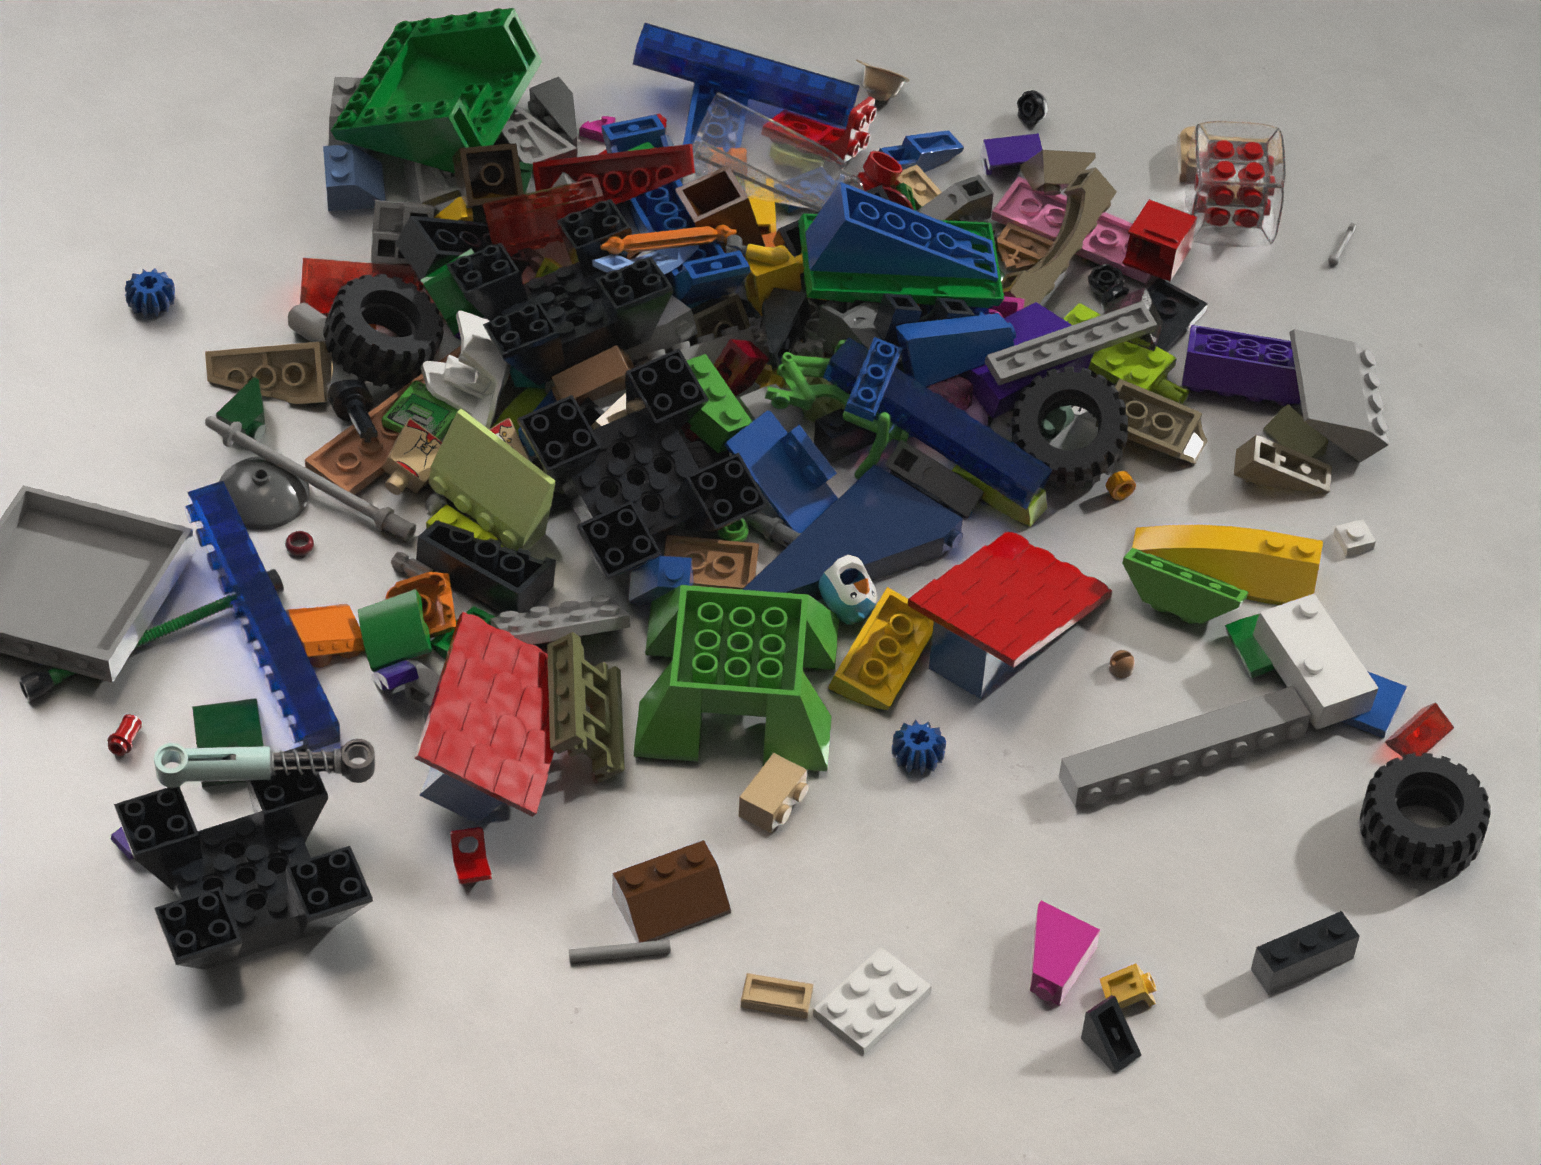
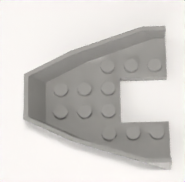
[402,106,577,206]

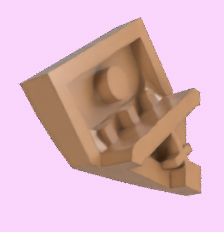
[996,222,1054,271]

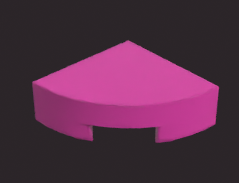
[579,116,615,143]

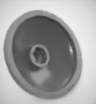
[216,456,309,530]

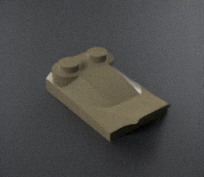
[1095,378,1208,464]

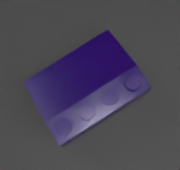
[958,302,1094,419]
[1181,325,1301,406]

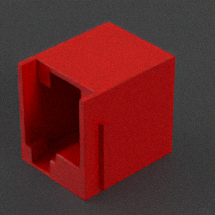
[1122,199,1197,282]

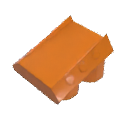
[385,572,456,638]
[286,604,365,668]

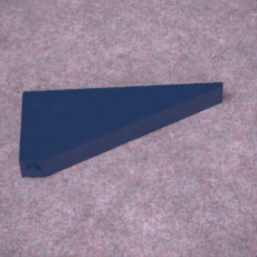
[742,464,963,600]

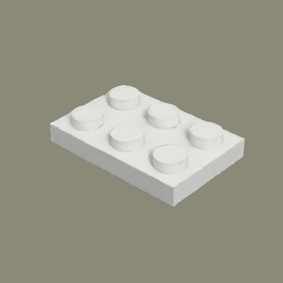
[813,947,932,1056]

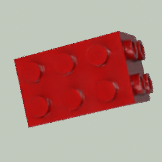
[761,96,877,164]

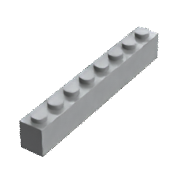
[1059,686,1311,807]

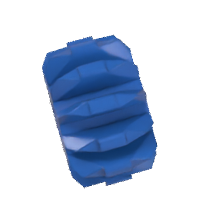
[125,268,175,318]
[891,719,946,775]

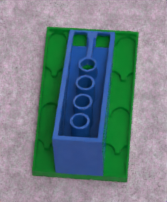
[798,182,1004,308]

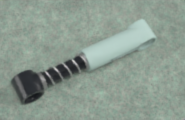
[154,738,375,788]

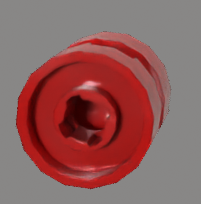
[852,151,903,191]

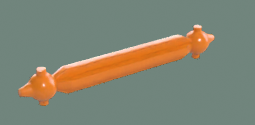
[600,225,737,255]

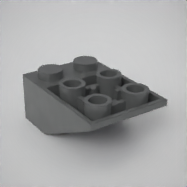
[818,300,903,368]

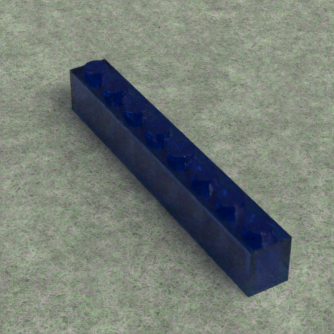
[632,23,860,127]
[823,338,1053,510]

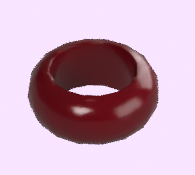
[285,531,314,556]

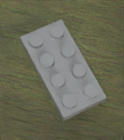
[490,595,630,644]

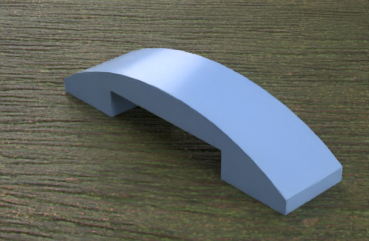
[593,245,699,274]

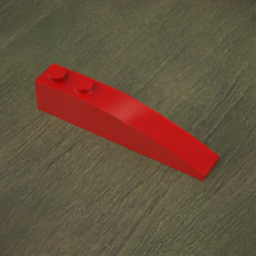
[533,144,695,205]

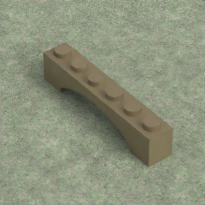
[1001,167,1117,308]

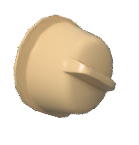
[856,59,910,101]

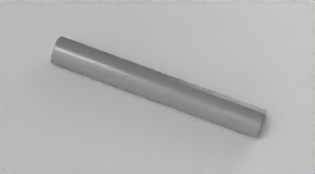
[569,940,671,963]

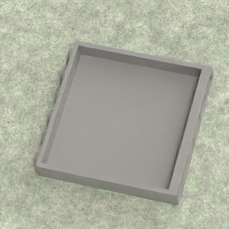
[0,485,196,683]

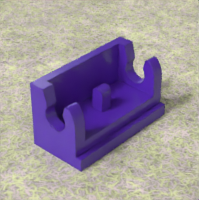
[980,133,1043,175]

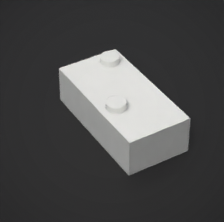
[1253,594,1379,730]

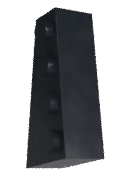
[416,520,556,613]

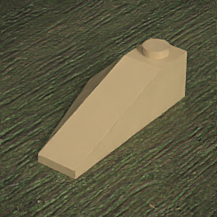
[205,341,333,404]

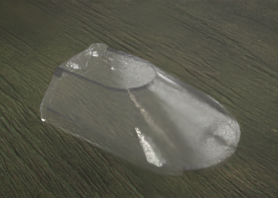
[692,92,864,211]

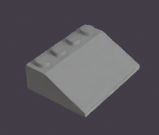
[1289,329,1389,462]

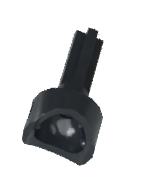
[328,379,378,443]

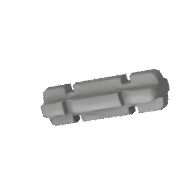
[391,552,439,578]

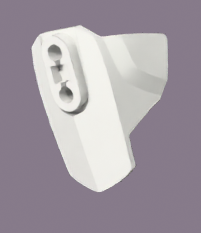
[420,311,511,429]

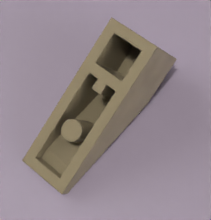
[1234,435,1332,494]

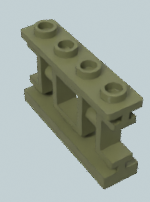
[547,632,625,783]

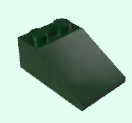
[192,698,263,787]

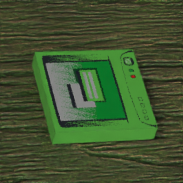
[382,380,458,440]

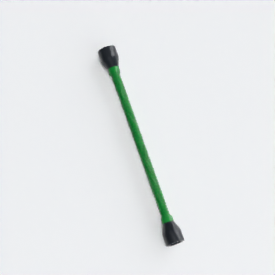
[18,569,284,702]

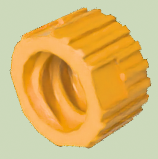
[1105,471,1136,501]

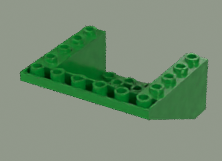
[330,8,542,173]

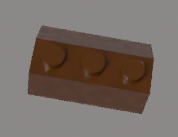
[612,840,731,943]

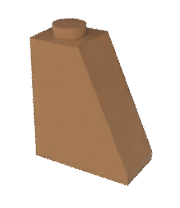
[552,345,635,406]

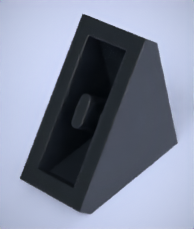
[1081,995,1142,1072]

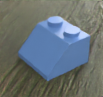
[323,144,385,211]

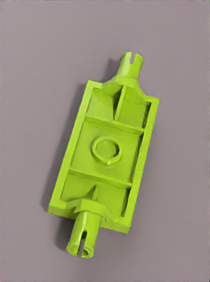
[1062,303,1189,404]

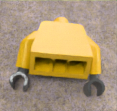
[726,235,804,316]

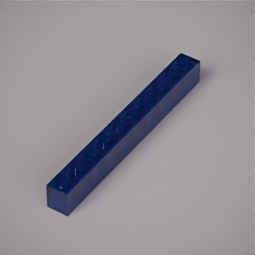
[184,481,340,751]

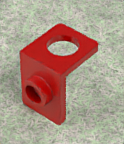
[450,827,492,884]

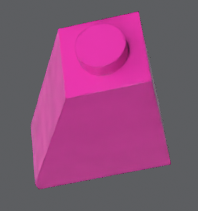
[1030,900,1100,1006]

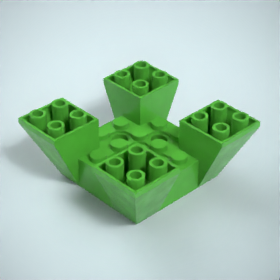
[633,585,839,771]

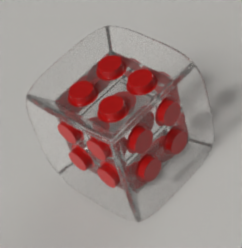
[1185,121,1286,247]

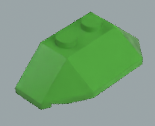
[1122,548,1248,624]

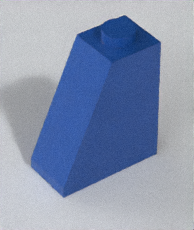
[628,556,694,605]

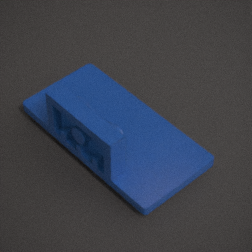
[725,410,838,533]

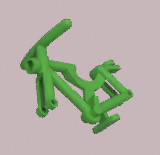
[765,340,920,480]

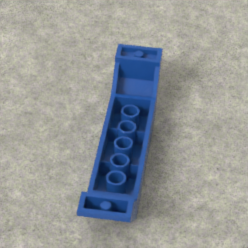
[602,114,750,305]

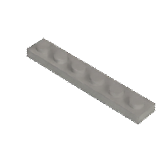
[985,301,1157,386]

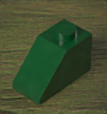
[216,377,266,449]

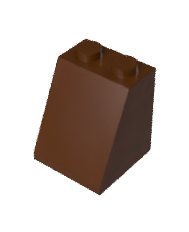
[675,165,765,257]

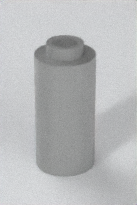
[288,303,327,342]

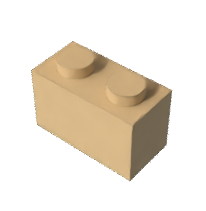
[738,753,809,833]

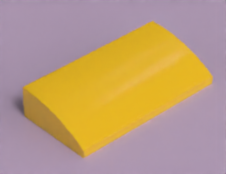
[828,587,934,710]

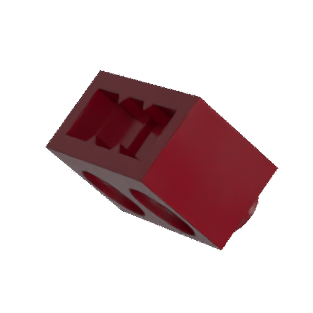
[713,339,770,397]

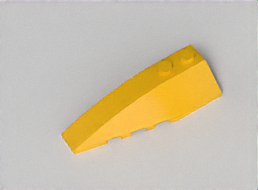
[1132,525,1323,605]

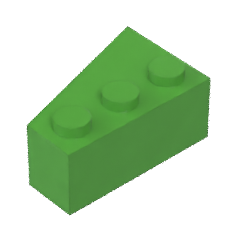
[686,354,752,453]

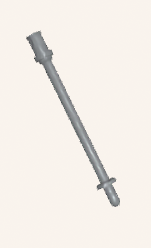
[205,416,416,542]

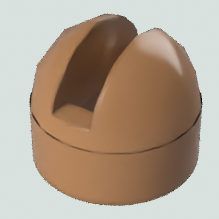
[1109,650,1135,678]

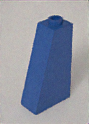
[896,313,1016,390]

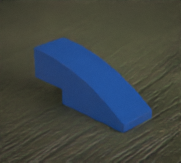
[879,130,964,173]

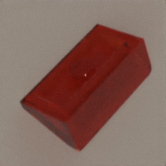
[1385,702,1454,757]

